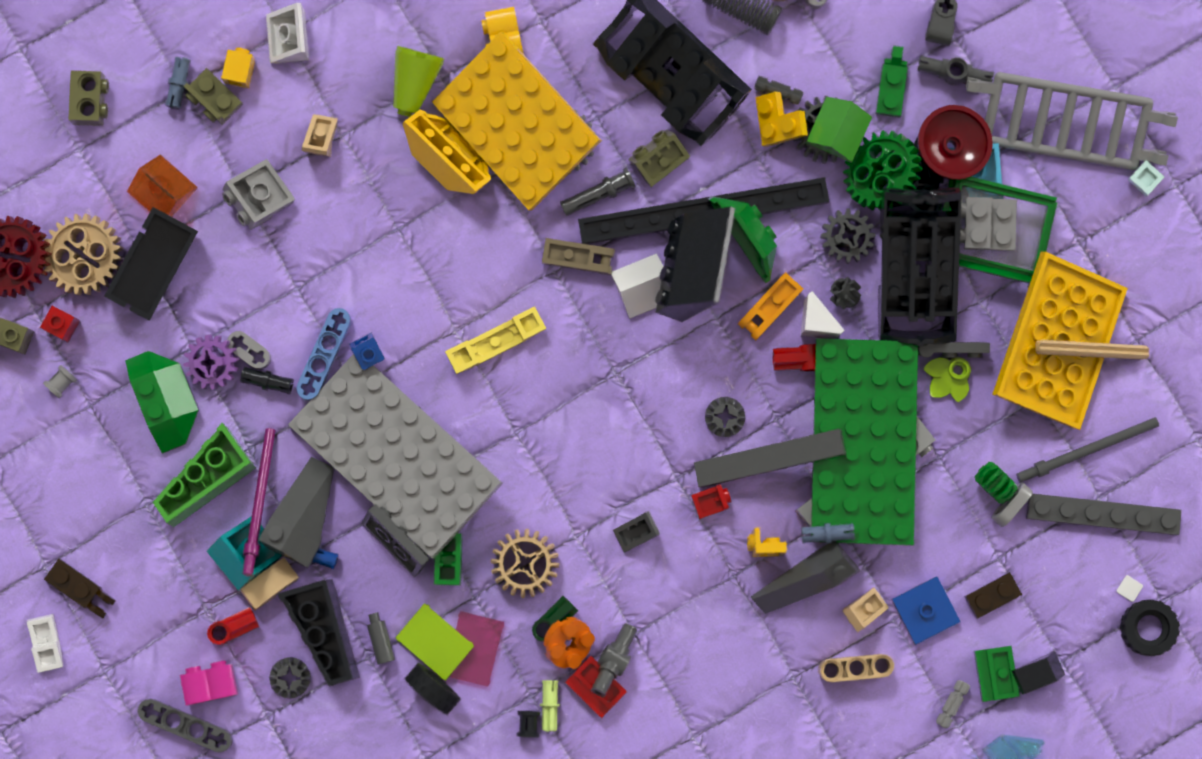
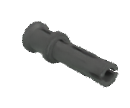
[560,167,636,216]

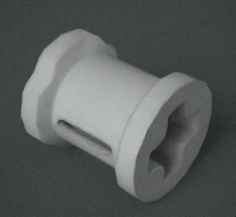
[43,365,77,398]

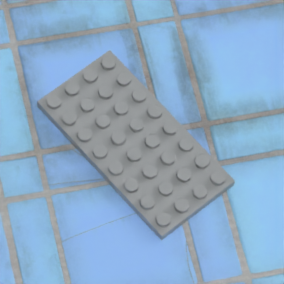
[288,354,503,559]

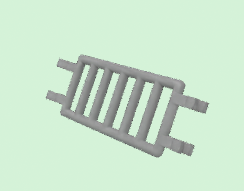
[965,72,1178,170]

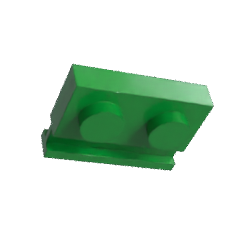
[974,646,1020,702]

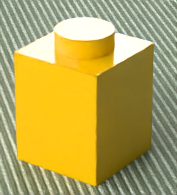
[221,48,255,89]

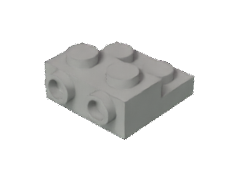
[222,159,295,230]
[960,197,1017,251]

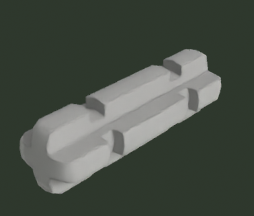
[936,680,970,728]

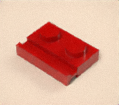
[565,656,627,718]

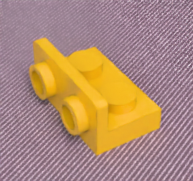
[747,528,787,557]

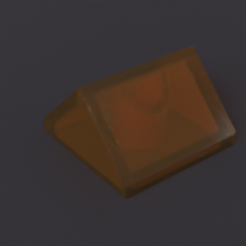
[127,154,198,217]

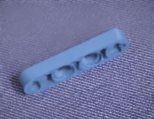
[297,308,351,401]

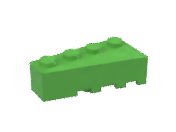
[152,423,256,527]

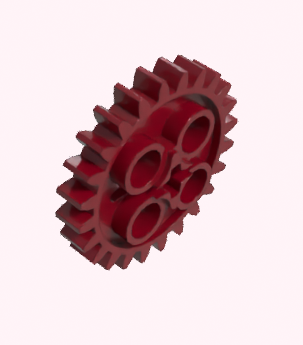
[0,216,52,298]

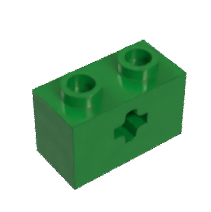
[434,533,463,585]

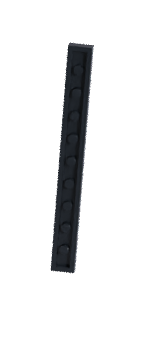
[578,177,830,244]

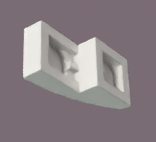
[27,614,63,673]

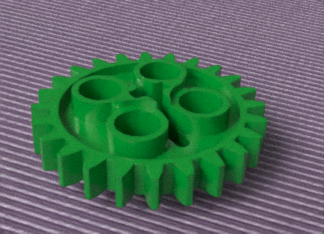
[843,130,923,211]

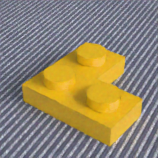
[755,92,808,147]

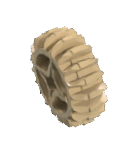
[491,529,559,598]

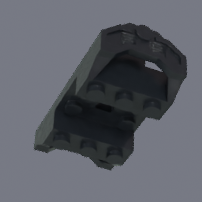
[593,0,752,146]
[878,188,962,346]

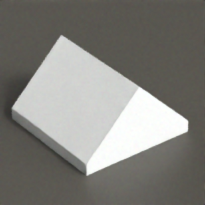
[266,3,309,64]
[611,254,664,319]
[800,291,845,339]

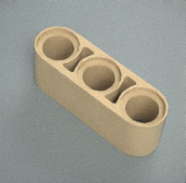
[818,654,894,682]

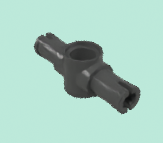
[917,55,994,85]
[591,624,637,697]

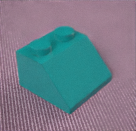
[206,516,282,590]

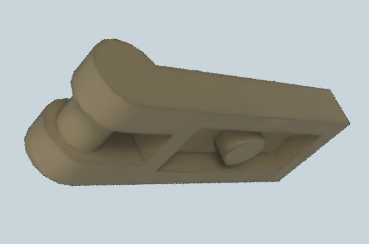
[542,238,615,275]

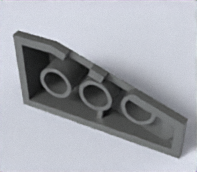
[259,457,334,568]

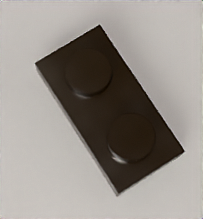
[964,572,1022,619]

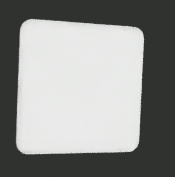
[1117,575,1143,602]

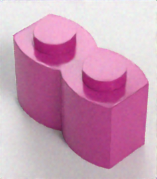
[180,660,238,705]

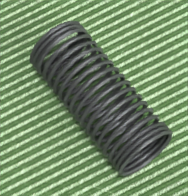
[702,0,782,36]

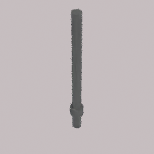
[1016,417,1159,483]

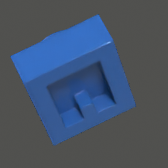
[349,332,384,370]

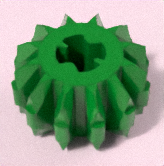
[975,462,1017,504]

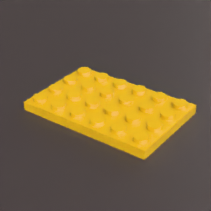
[432,31,602,211]
[992,252,1128,430]

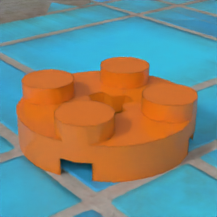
[544,617,595,669]

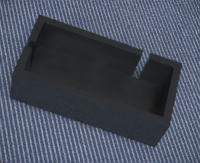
[104,207,198,321]

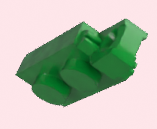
[875,46,908,118]

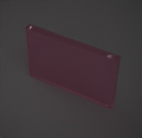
[449,611,504,686]

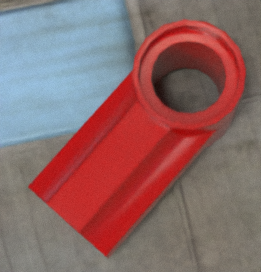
[772,344,815,372]
[207,607,260,645]

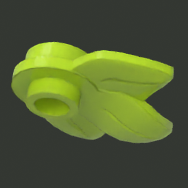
[923,357,971,402]

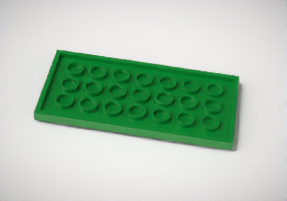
[811,338,918,546]

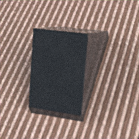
[1012,651,1065,694]

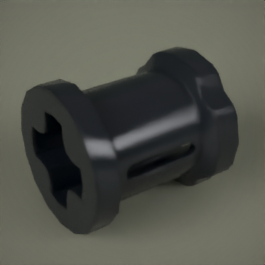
[517,710,540,737]

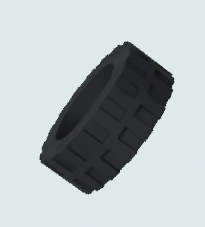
[1120,600,1180,656]
[404,663,461,715]

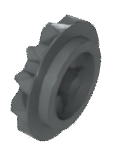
[705,397,746,437]
[269,657,310,699]

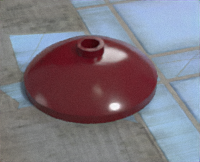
[917,105,993,180]

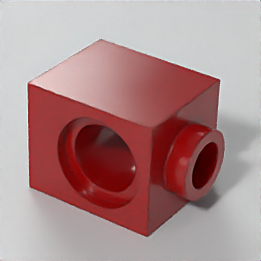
[40,305,80,342]

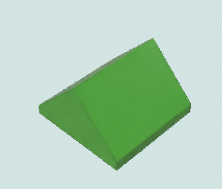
[806,97,872,163]

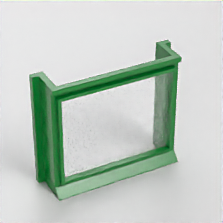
[942,177,1058,288]

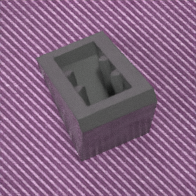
[613,511,660,553]

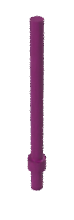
[243,428,276,576]

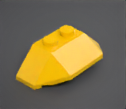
[403,110,491,194]

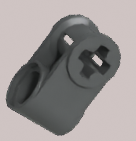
[925,0,957,46]

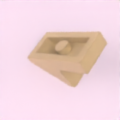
[302,114,338,157]
[843,587,889,632]

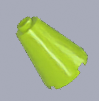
[393,46,444,117]

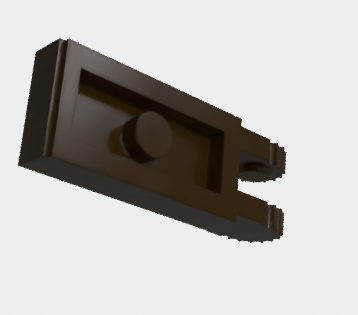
[44,558,116,618]

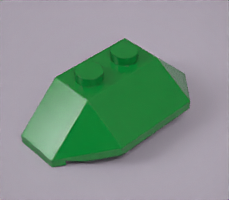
[708,196,777,283]
[125,351,199,454]

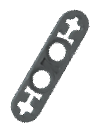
[137,699,233,752]

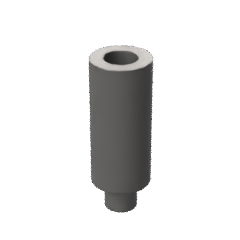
[367,612,395,665]

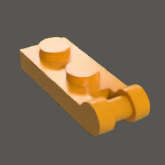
[738,272,803,341]

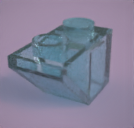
[982,734,1045,759]

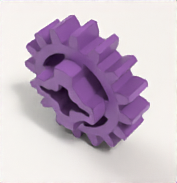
[183,334,239,390]

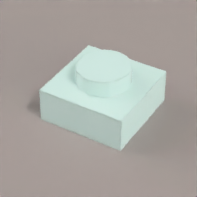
[1128,160,1164,196]

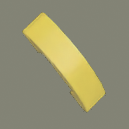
[445,306,546,374]

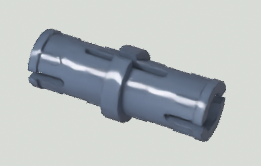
[165,57,191,109]
[801,523,855,544]

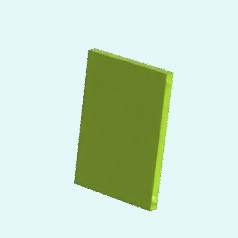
[395,603,474,681]

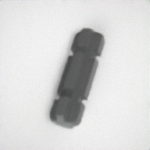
[754,76,803,104]

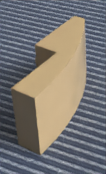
[240,558,299,610]

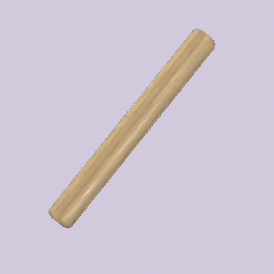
[1035,340,1149,360]

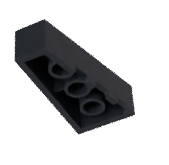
[278,579,360,686]

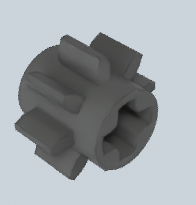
[830,277,861,309]

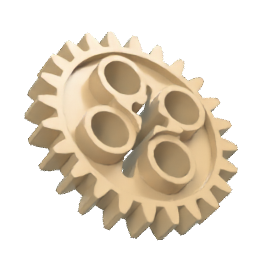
[44,213,124,296]

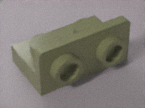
[184,68,243,125]
[628,129,691,187]

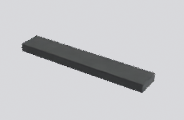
[694,429,846,488]

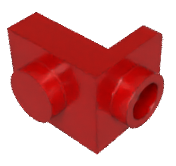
[691,484,732,519]

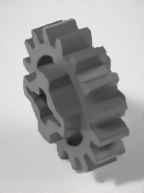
[820,208,876,264]

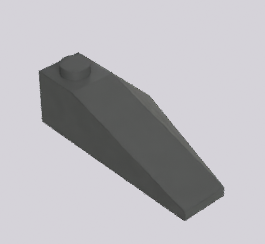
[751,540,860,614]

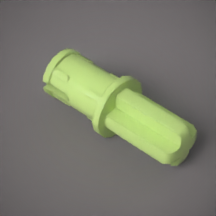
[540,680,560,731]

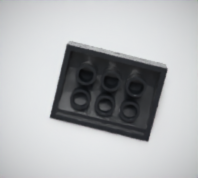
[655,207,735,322]

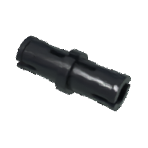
[240,367,294,395]

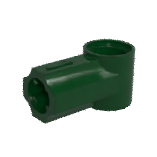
[532,596,578,642]

